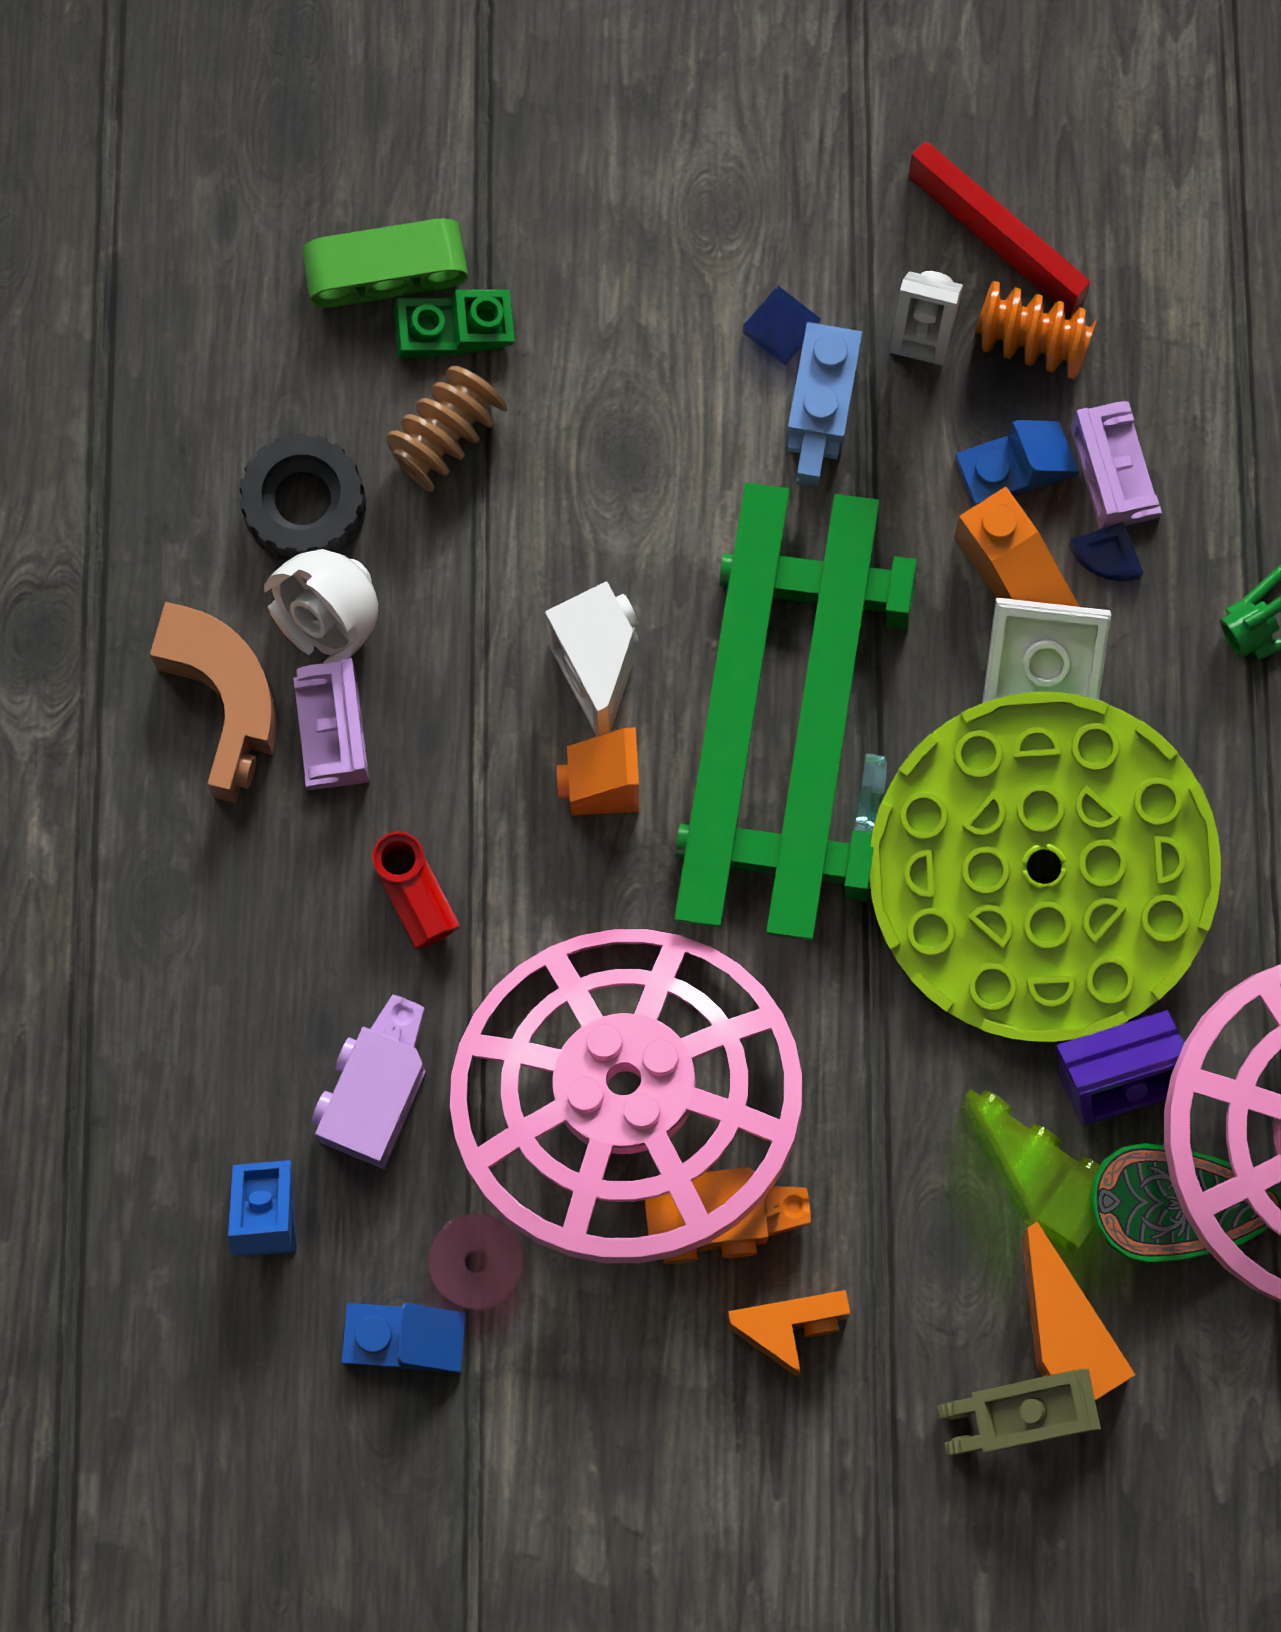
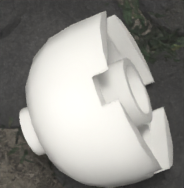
[264,549,378,663]

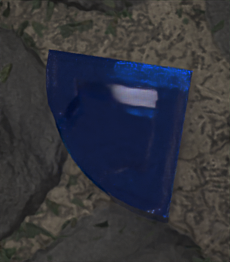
[1069,522,1144,581]

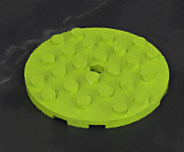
[869,692,1221,1042]

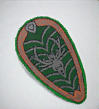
[1089,1143,1281,1263]

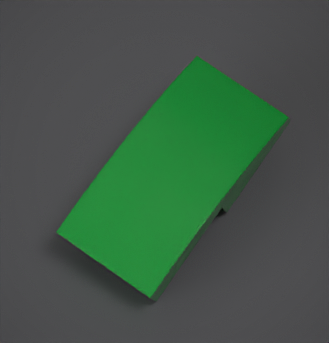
[393,290,515,358]

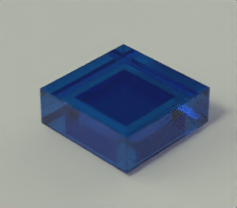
[743,286,821,365]

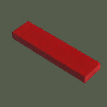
[908,141,1090,317]

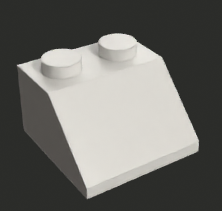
[545,581,639,736]

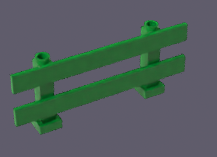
[675,482,917,941]

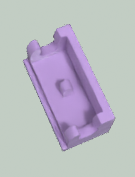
[1070,401,1162,532]
[293,658,369,790]

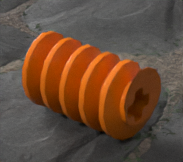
[973,281,1098,379]

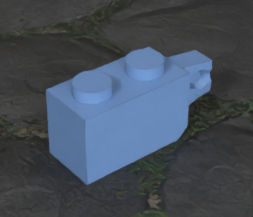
[786,322,862,488]

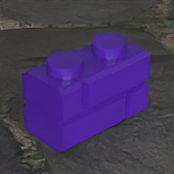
[1056,1010,1184,1126]

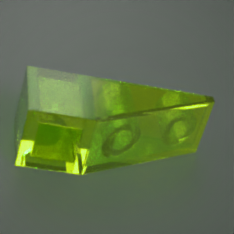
[960,1089,1100,1255]

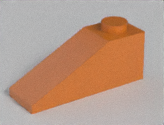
[954,487,1079,607]
[1022,1222,1136,1401]

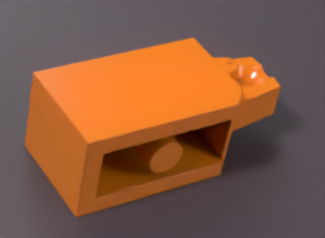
[643,1167,811,1264]

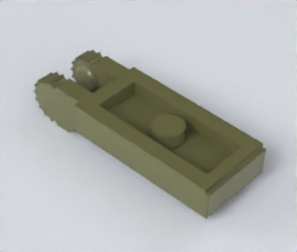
[937,1369,1101,1456]

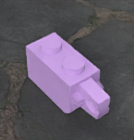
[311,994,426,1169]

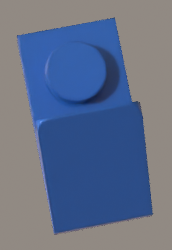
[954,420,1079,508]
[228,1160,297,1256]
[342,1303,466,1373]

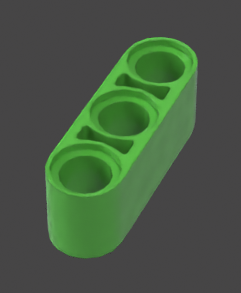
[302,218,469,308]

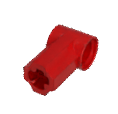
[372,831,461,951]

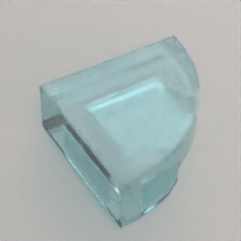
[854,753,888,832]

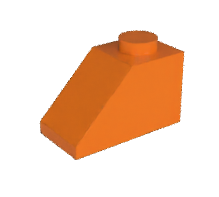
[557,727,639,816]

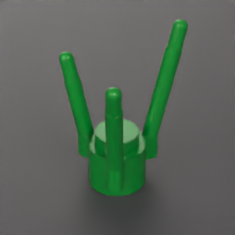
[1219,564,1281,662]

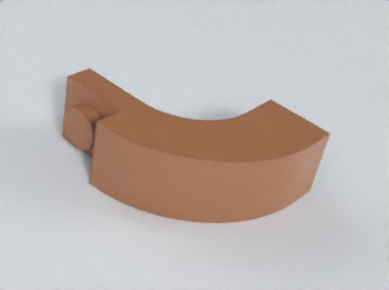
[150,602,277,803]

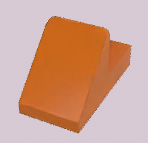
[727,1290,850,1377]

